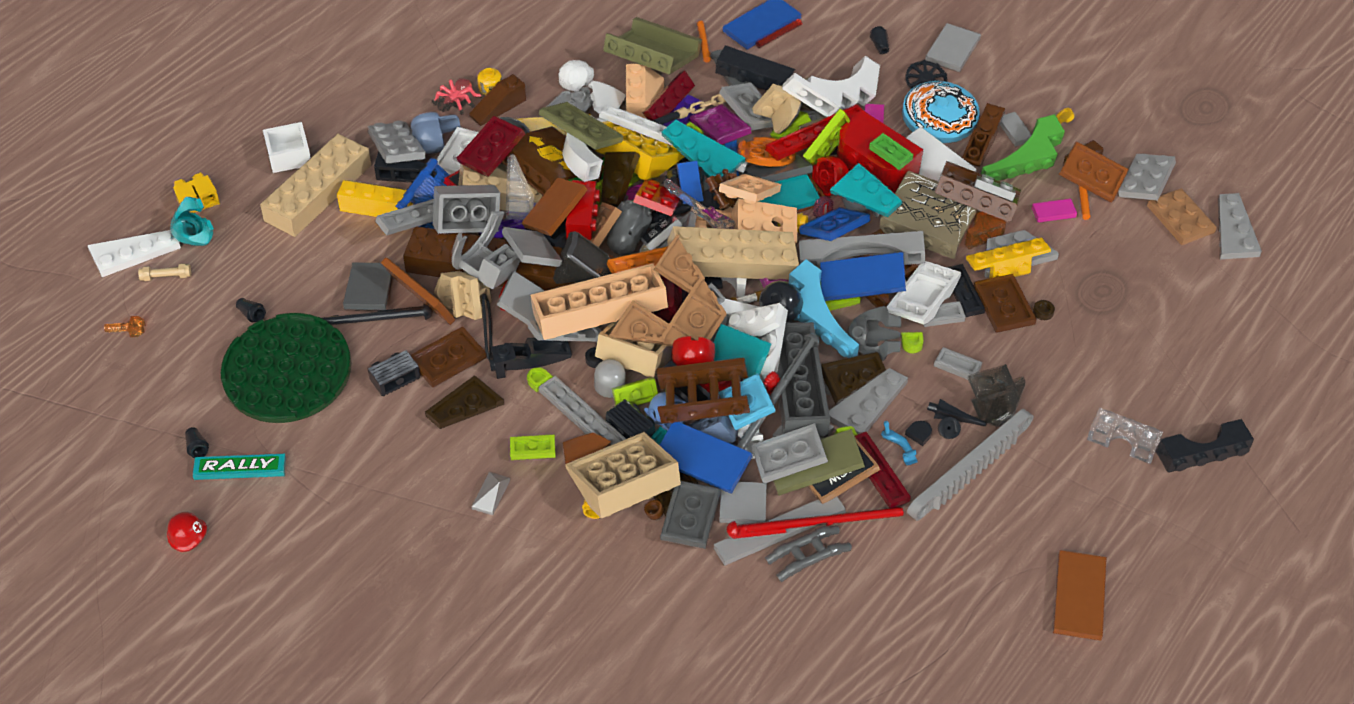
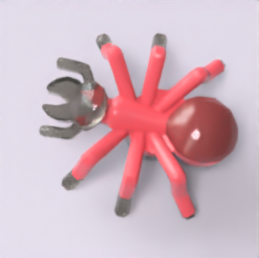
[431,78,482,115]

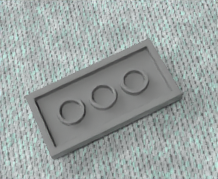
[368,121,425,163]

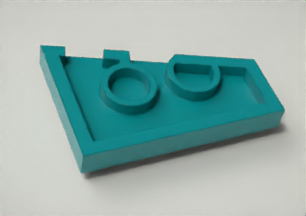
[830,163,902,217]

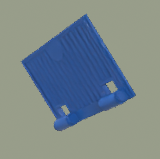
[395,158,449,229]

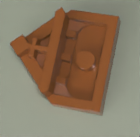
[563,433,611,464]

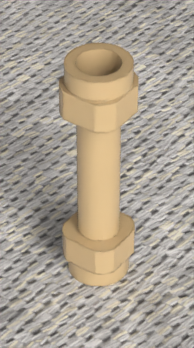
[139,264,191,281]

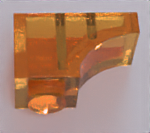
[965,211,1006,249]

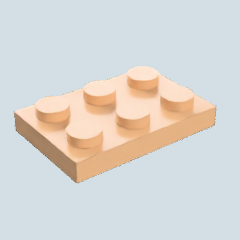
[719,174,781,204]

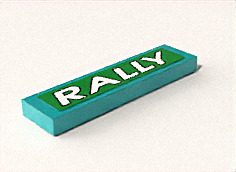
[193,454,286,480]

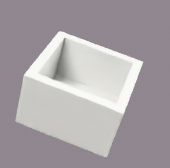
[263,122,311,173]

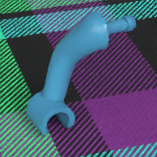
[881,421,918,466]

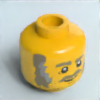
[477,68,502,95]

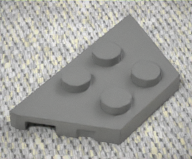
[984,230,1059,277]

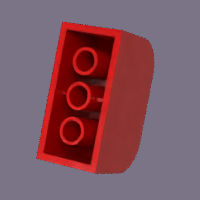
[837,110,924,194]

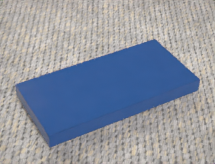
[723,0,801,50]
[820,252,906,301]
[659,422,753,494]

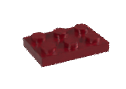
[456,116,525,177]

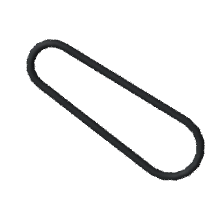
[482,294,492,361]

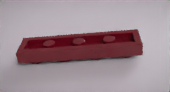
[642,70,695,121]
[854,431,911,508]

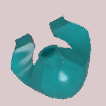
[170,197,214,246]

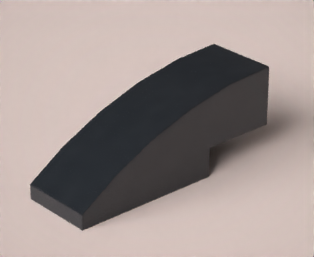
[504,338,572,370]

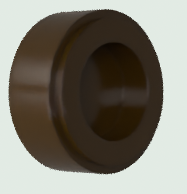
[1033,300,1055,320]

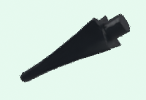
[927,399,987,426]

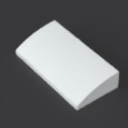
[906,127,976,181]

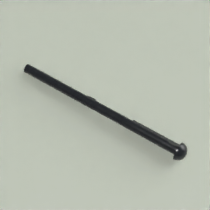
[322,304,433,325]

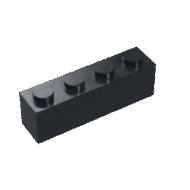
[715,45,795,91]

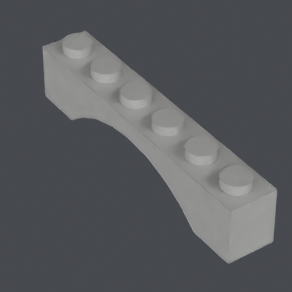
[799,231,925,269]

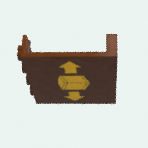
[502,126,604,195]

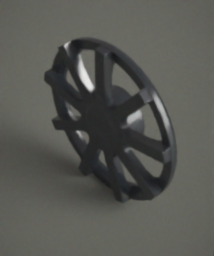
[905,60,947,89]

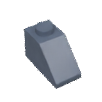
[688,415,739,444]

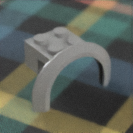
[452,211,520,289]

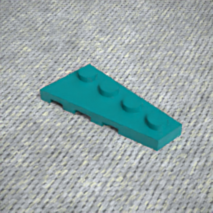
[662,120,745,177]

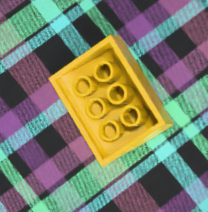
[595,121,685,180]

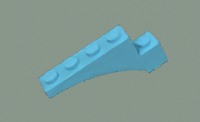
[789,259,859,358]

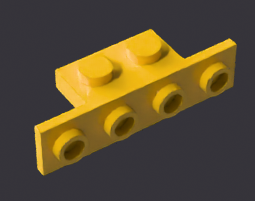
[966,237,1051,278]

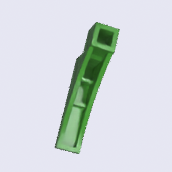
[981,114,1065,181]

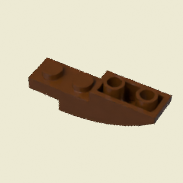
[962,103,1005,167]

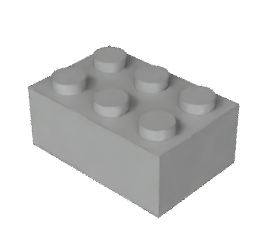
[433,185,500,233]

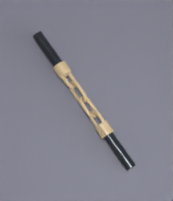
[652,94,726,125]

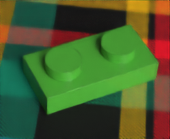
[869,133,913,170]

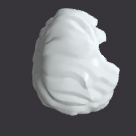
[558,60,594,92]

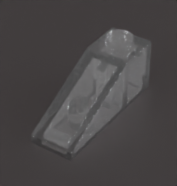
[505,155,536,220]

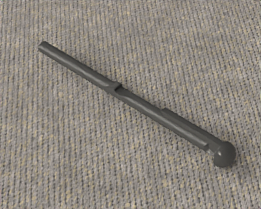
[737,333,819,450]

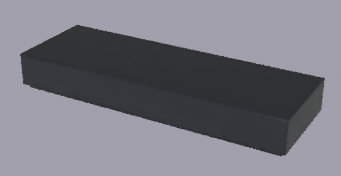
[946,264,985,317]

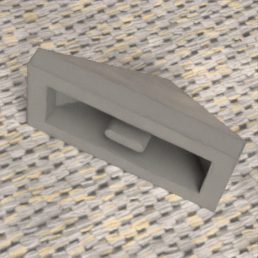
[472,472,510,515]

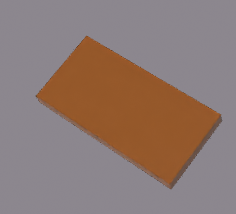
[381,257,455,325]
[1053,550,1107,641]

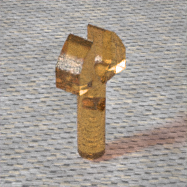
[104,316,146,338]

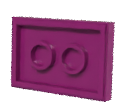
[689,104,752,145]

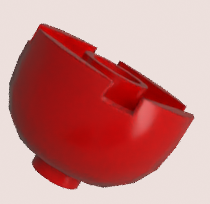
[812,156,849,197]
[672,336,715,366]

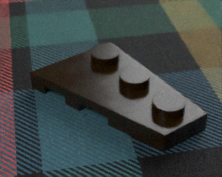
[601,152,640,208]
[425,375,504,429]

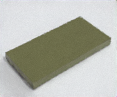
[539,102,624,150]
[774,429,865,496]

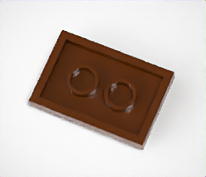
[974,274,1037,333]
[411,326,487,388]

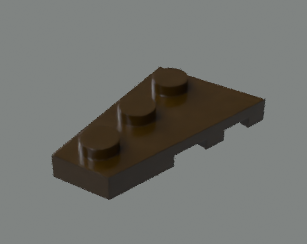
[821,352,886,405]

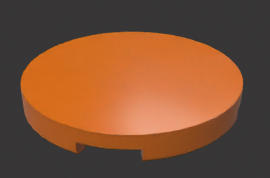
[737,137,796,167]

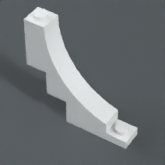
[782,56,880,117]

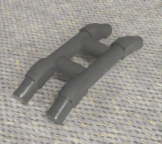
[765,525,852,582]

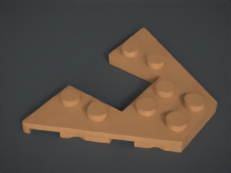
[609,234,727,346]

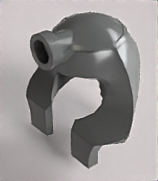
[848,306,901,361]

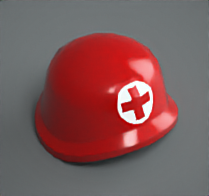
[167,512,207,552]

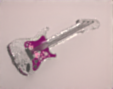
[664,179,736,229]

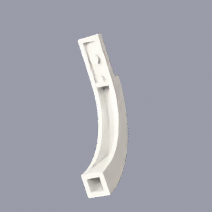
[563,115,606,182]

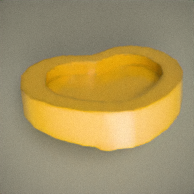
[1056,108,1075,124]

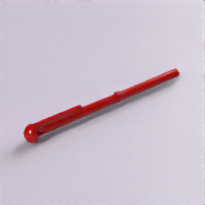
[726,507,904,539]

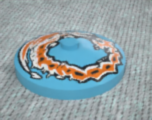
[902,81,980,143]

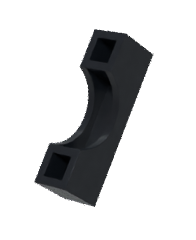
[1156,419,1254,473]

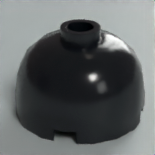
[759,280,803,322]

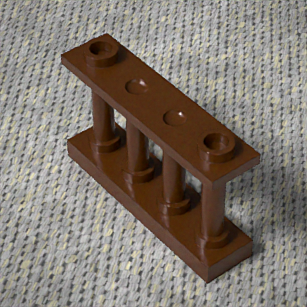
[657,358,750,424]

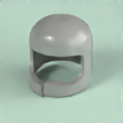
[594,359,626,398]

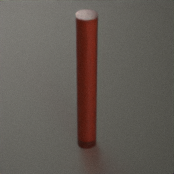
[756,19,802,48]

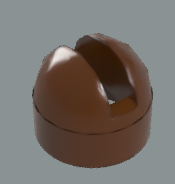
[644,500,664,520]

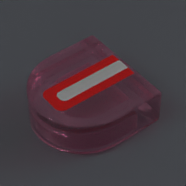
[813,196,834,218]

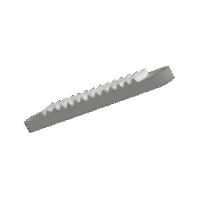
[907,409,1034,521]

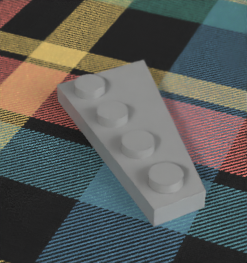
[1218,193,1262,260]
[829,368,908,434]

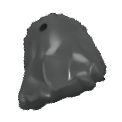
[607,199,653,256]

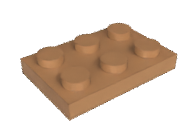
[1147,188,1217,245]

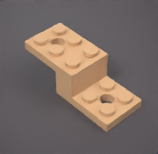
[690,198,797,245]

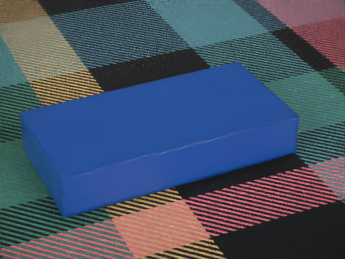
[676,161,703,204]

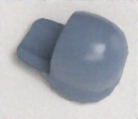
[411,112,460,154]

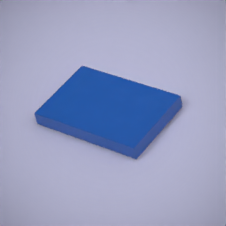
[799,207,870,241]

